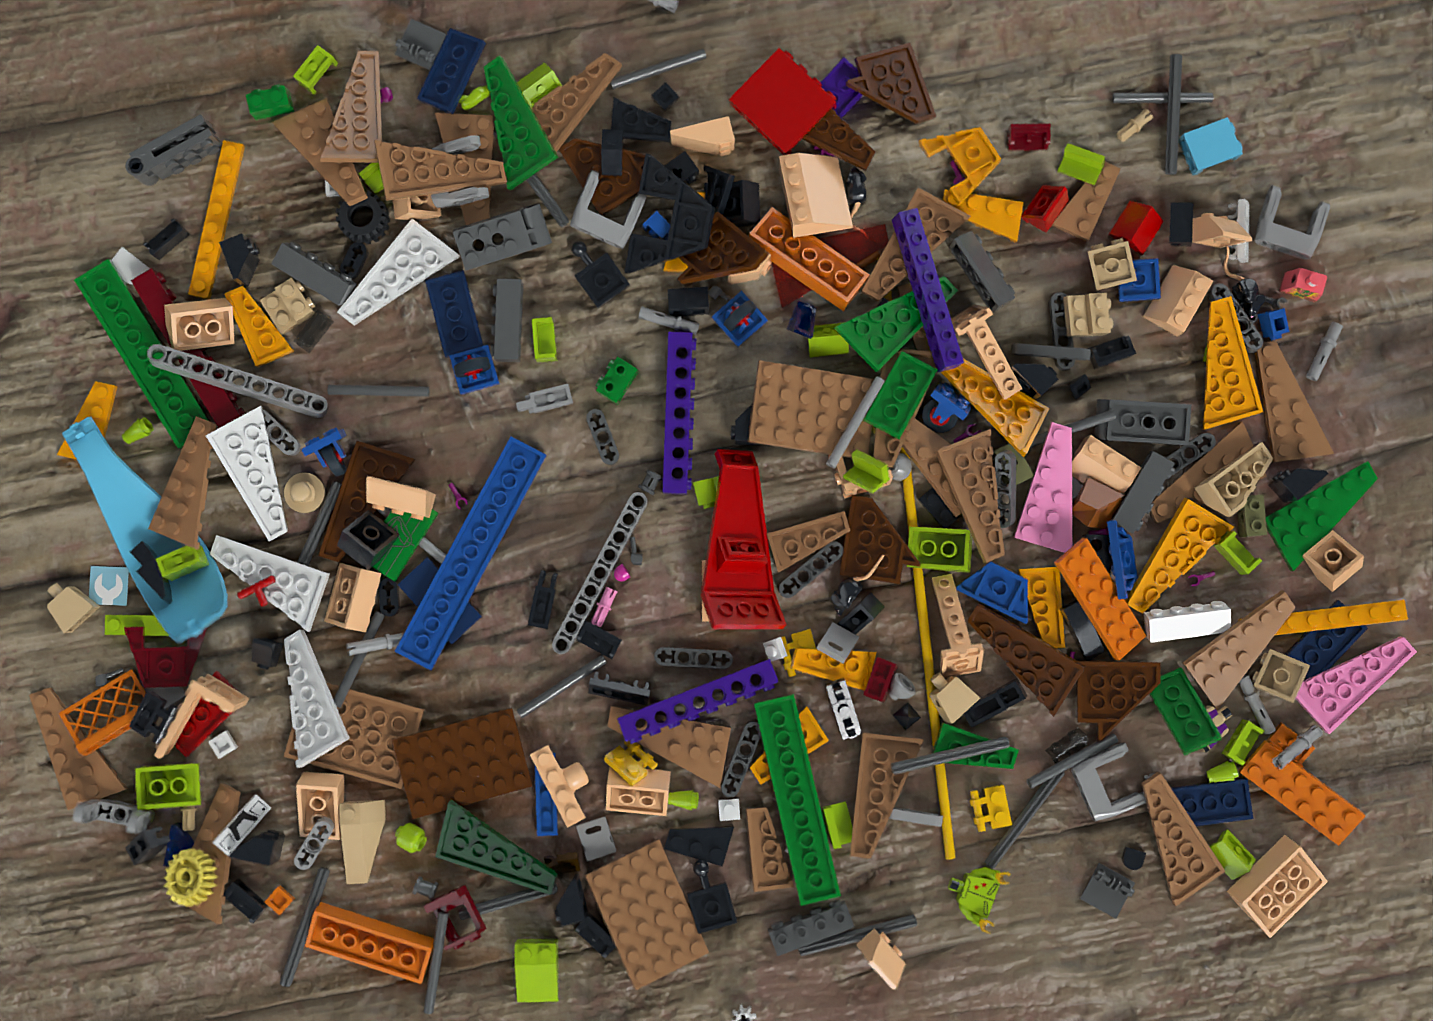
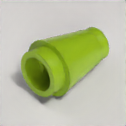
[122,417,154,444]
[1206,761,1239,783]
[668,790,699,811]

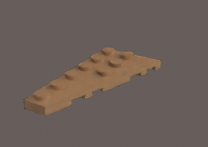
[607,706,731,788]

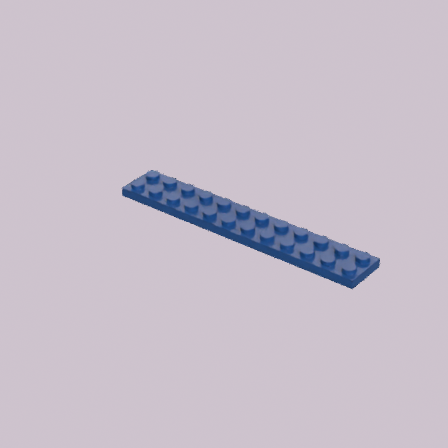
[394,436,547,670]

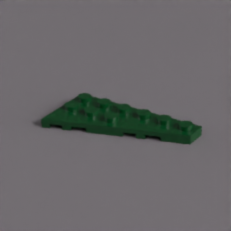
[435,800,557,895]

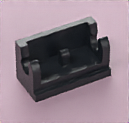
[1169,203,1194,247]
[143,218,190,260]
[668,286,709,317]
[1087,335,1137,369]
[576,621,622,659]
[125,827,171,866]
[223,879,268,924]
[574,912,616,958]

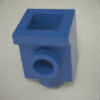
[642,211,670,240]
[1257,308,1290,340]

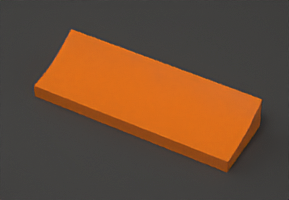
[749,207,870,312]
[305,902,434,984]

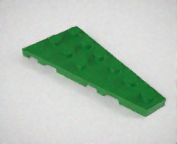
[484,55,558,190]
[834,276,958,372]
[1266,461,1378,572]

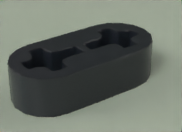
[340,242,369,279]
[379,578,400,617]

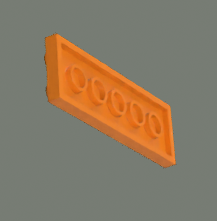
[1054,538,1146,661]
[1239,740,1366,846]

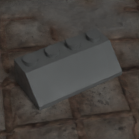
[949,231,1015,313]

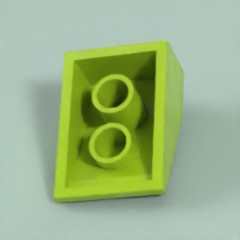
[907,527,973,573]
[135,763,201,810]
[515,939,559,1002]

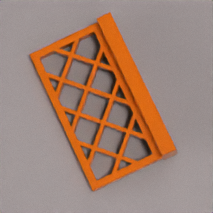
[59,669,146,756]

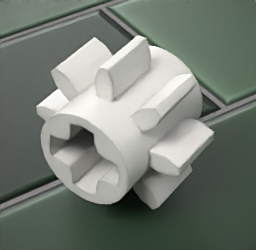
[731,1004,756,1021]

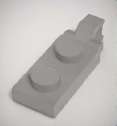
[516,384,573,414]

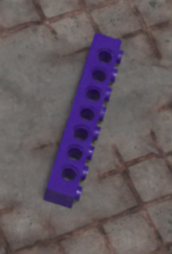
[891,208,964,373]
[663,332,697,495]
[617,659,779,744]

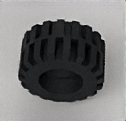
[335,191,390,245]

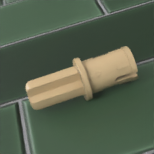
[1117,109,1153,142]
[180,805,197,831]

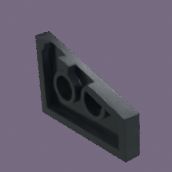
[611,97,672,143]
[664,826,734,867]

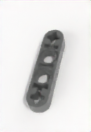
[1208,283,1263,353]
[1049,292,1075,371]
[1011,343,1091,361]
[1165,433,1216,480]
[995,450,1016,528]
[778,542,843,598]
[654,647,733,669]
[721,721,761,797]

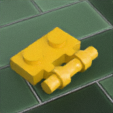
[781,629,816,677]
[604,740,658,786]
[970,784,1012,832]

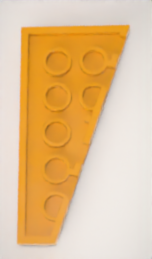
[1203,296,1263,430]
[941,358,1050,458]
[1125,498,1234,614]

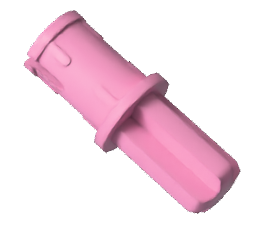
[591,587,618,627]

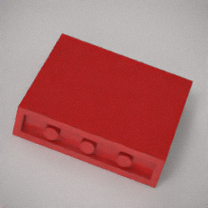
[729,48,837,155]

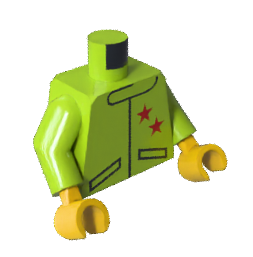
[948,867,1011,933]

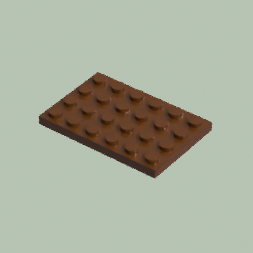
[392,707,533,819]

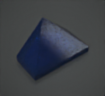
[787,300,816,339]
[163,822,195,866]

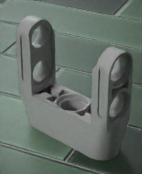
[431,136,489,208]
[570,170,647,249]
[1255,185,1330,259]
[1071,742,1146,821]
[73,799,155,833]

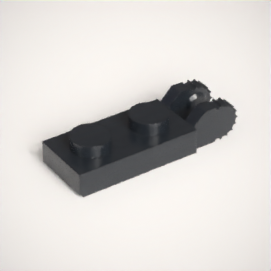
[528,570,558,629]

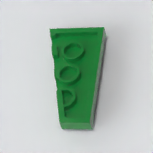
[932,723,1019,769]

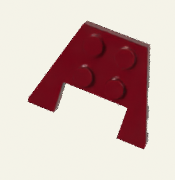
[124,627,208,688]

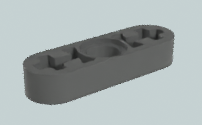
[586,409,620,465]

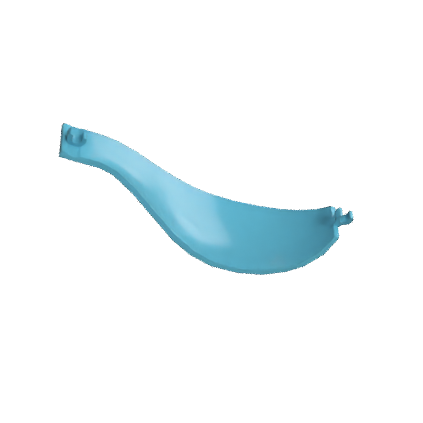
[62,417,227,643]

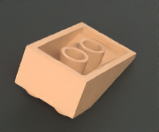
[670,116,735,156]
[296,772,345,840]

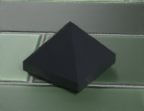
[1069,374,1092,400]
[893,702,921,731]

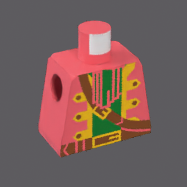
[1279,268,1327,302]

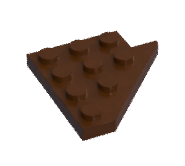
[845,43,936,124]
[559,138,654,216]
[677,212,770,284]
[840,495,921,584]
[1077,661,1161,740]

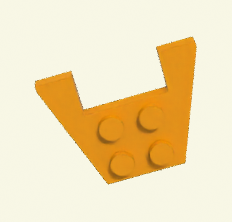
[919,127,1001,205]

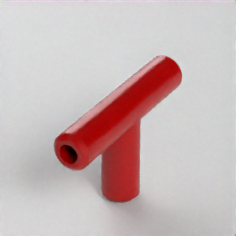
[237,575,276,607]

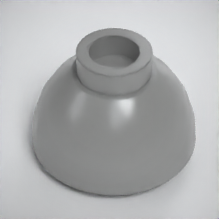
[887,453,912,481]
[888,673,915,700]

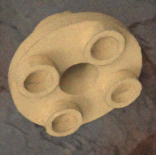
[284,473,326,513]

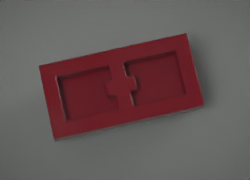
[1007,123,1051,151]
[863,657,898,703]

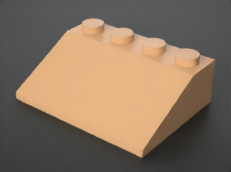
[779,153,853,238]
[1227,835,1328,938]

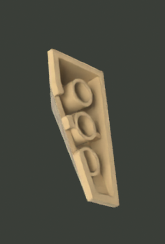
[1195,442,1273,517]
[339,799,386,884]

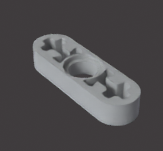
[262,409,301,456]
[889,807,943,826]
[294,817,334,870]

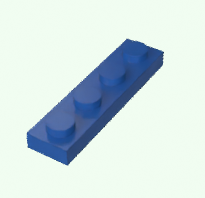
[535,752,558,836]

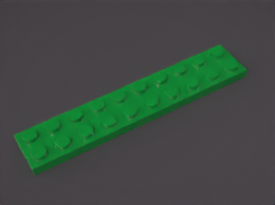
[74,259,211,449]
[754,694,841,906]

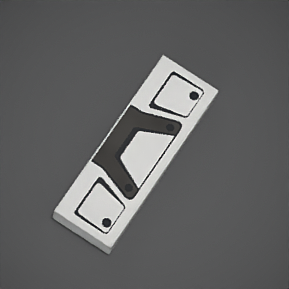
[212,794,271,856]

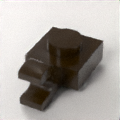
[544,852,581,874]

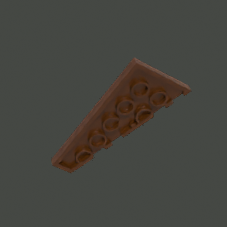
[802,109,876,171]
[318,441,415,562]
[967,603,1085,717]

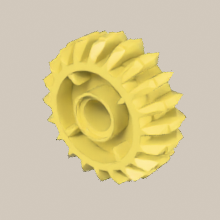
[163,849,218,906]

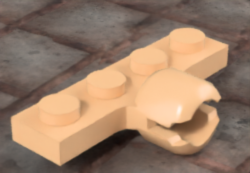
[530,745,589,828]

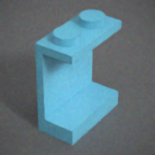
[1179,117,1243,176]

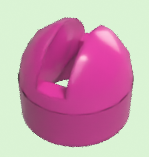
[614,564,631,581]

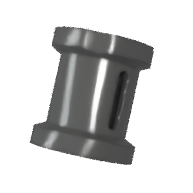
[638,469,663,496]
[413,876,439,901]

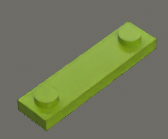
[104,615,169,636]

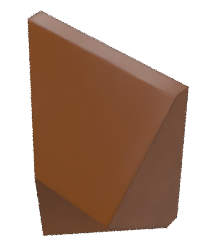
[1072,476,1125,529]

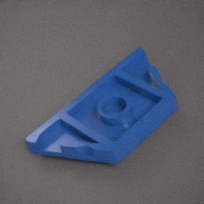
[1107,520,1138,600]
[956,561,1028,624]

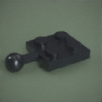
[571,241,630,309]
[687,860,738,934]

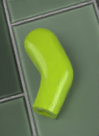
[459,85,491,110]

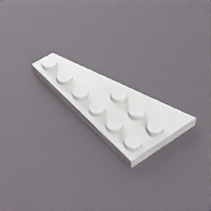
[337,219,460,326]
[206,406,288,541]
[210,535,330,632]
[284,630,349,768]

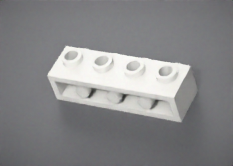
[1144,601,1231,642]

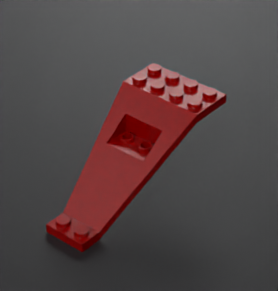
[701,449,787,629]

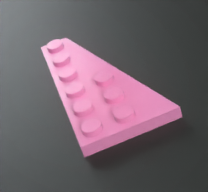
[1013,422,1072,553]
[1296,636,1417,734]

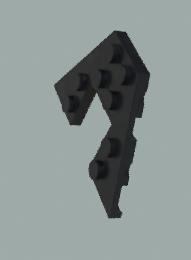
[624,153,715,274]

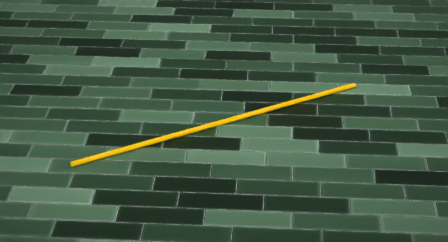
[877,258,956,859]

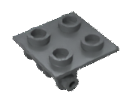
[395,19,447,70]
[1080,863,1135,919]

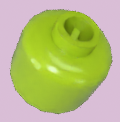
[395,822,427,853]

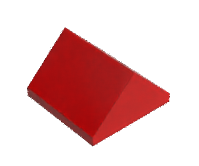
[1021,185,1069,233]
[1108,201,1164,255]

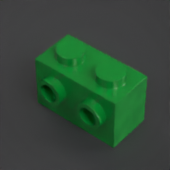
[245,84,295,120]
[595,356,639,406]

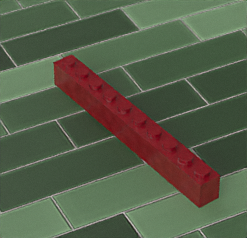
[130,268,246,428]

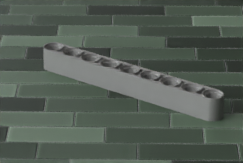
[147,344,327,418]
[552,492,648,654]

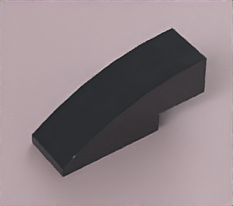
[130,541,172,604]
[1059,599,1104,661]
[964,678,1027,728]

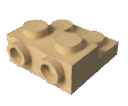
[1088,238,1137,290]
[260,277,316,335]
[1063,293,1113,337]
[1252,649,1310,703]

